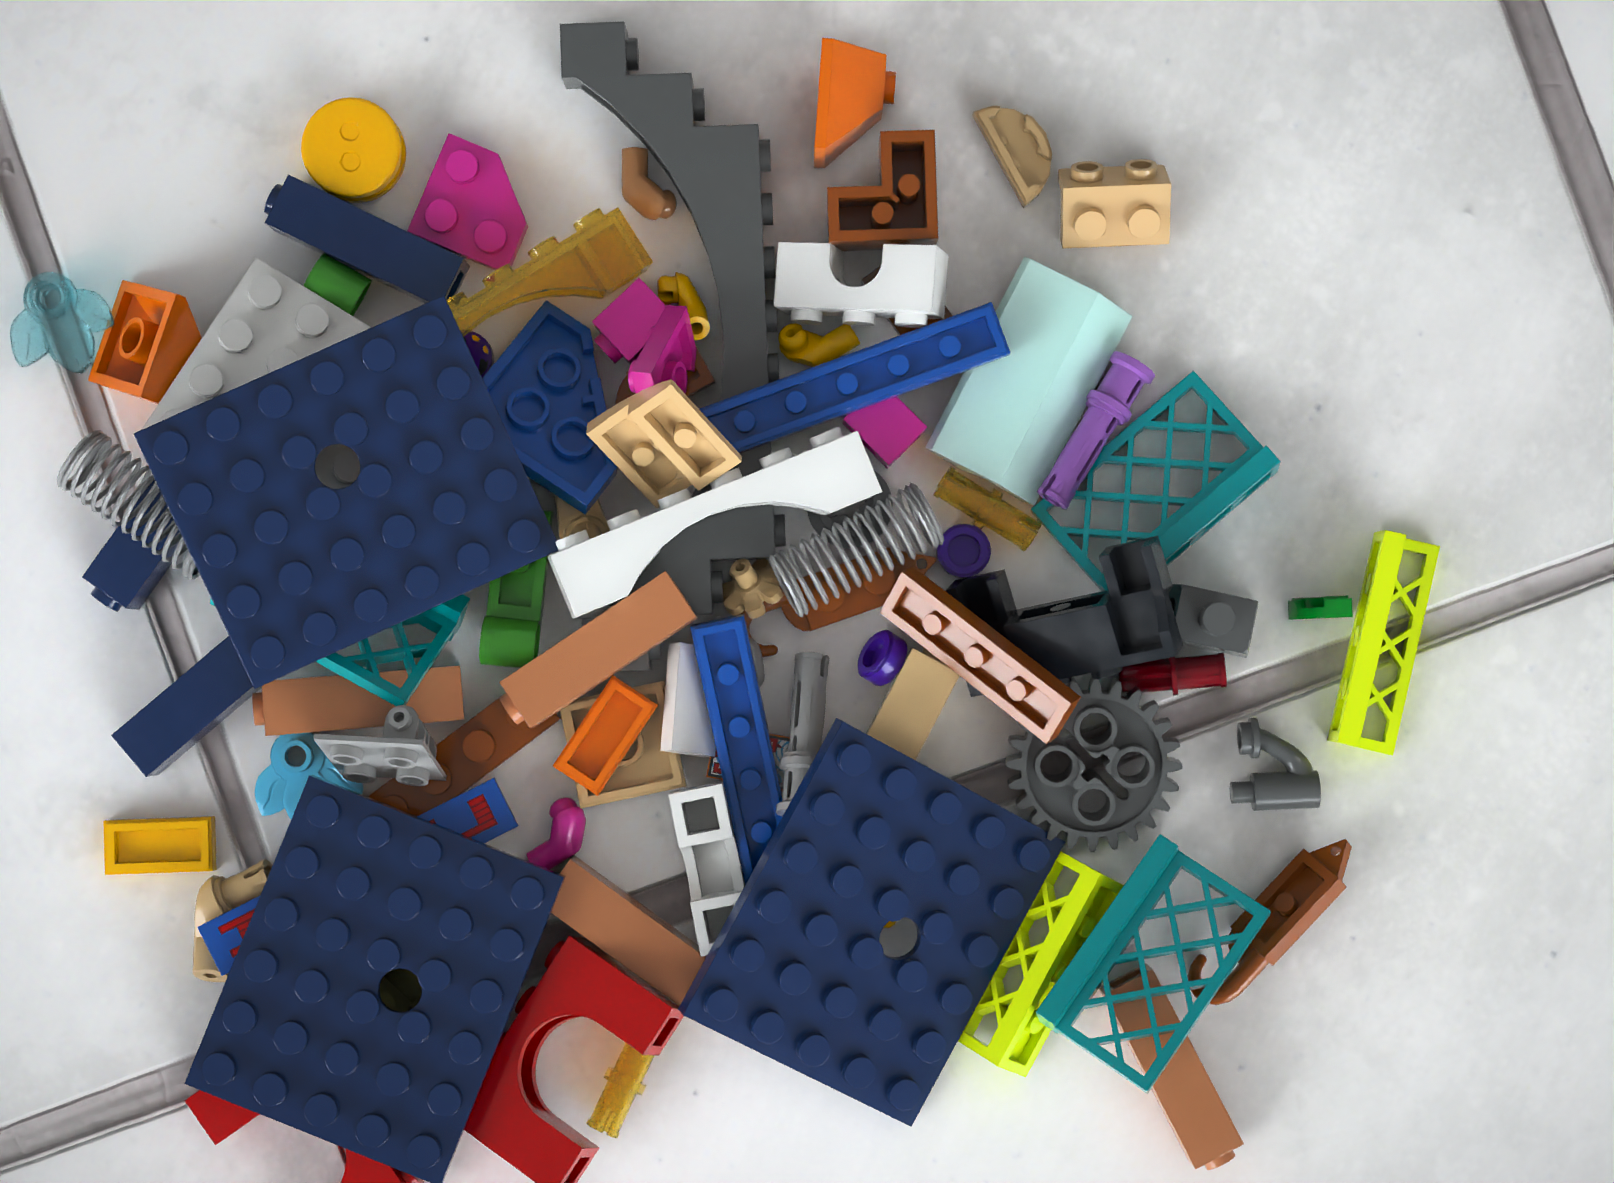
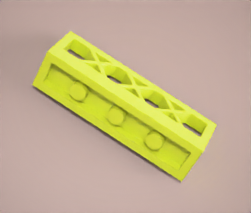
[1327,530,1440,755]
[958,851,1124,1077]

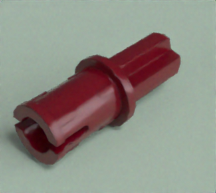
[1118,652,1227,696]

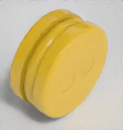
[301,97,406,203]

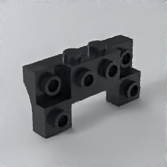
[946,536,1183,697]

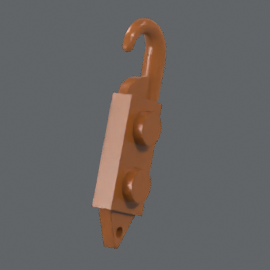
[741,547,936,657]
[1187,839,1352,1005]

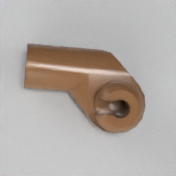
[622,147,677,220]

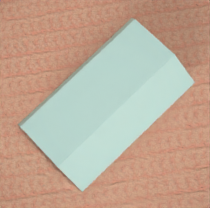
[925,257,1133,506]

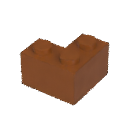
[827,130,938,251]

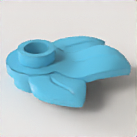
[255,732,364,819]

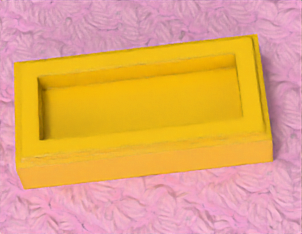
[103,816,217,875]

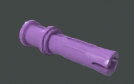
[1037,351,1155,510]

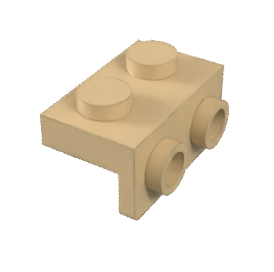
[1058,159,1171,249]

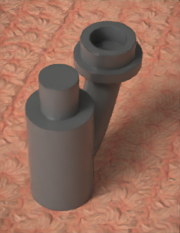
[1229,718,1321,811]

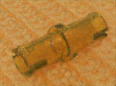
[933,466,1042,551]
[586,1043,654,1138]

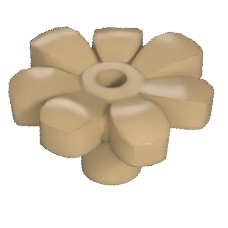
[723,559,784,619]

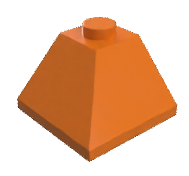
[814,38,896,168]
[88,280,202,404]

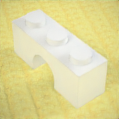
[774,242,949,328]
[668,781,745,957]

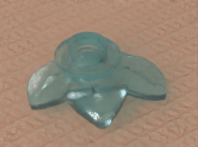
[10,272,114,374]

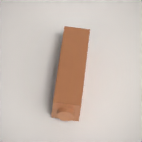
[499,571,698,728]
[252,666,464,736]
[551,855,706,1006]
[1099,963,1244,1170]

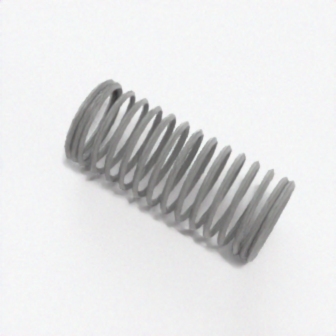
[57,430,200,580]
[769,483,944,618]

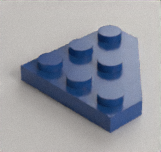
[482,300,618,515]

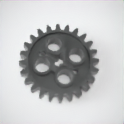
[1005,677,1182,852]

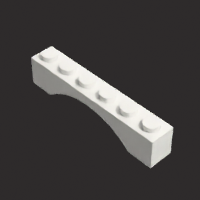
[548,427,882,618]

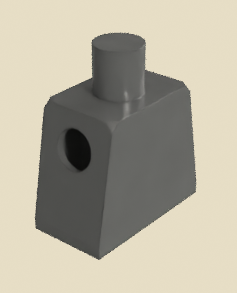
[1169,584,1258,658]

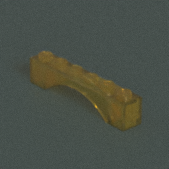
[446,207,653,337]

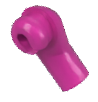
[526,797,586,870]

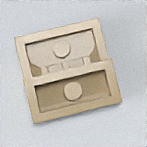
[586,379,742,508]

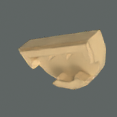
[972,106,1052,208]

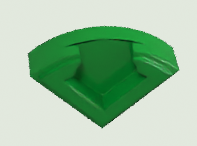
[1288,595,1353,620]

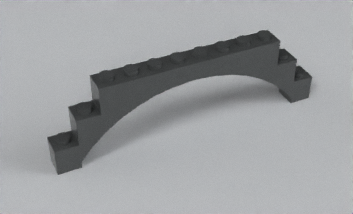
[560,21,786,672]

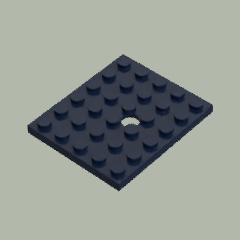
[134,295,558,689]
[678,718,1065,1127]
[184,775,566,1183]

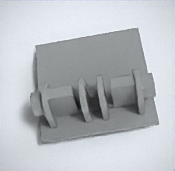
[313,705,447,786]

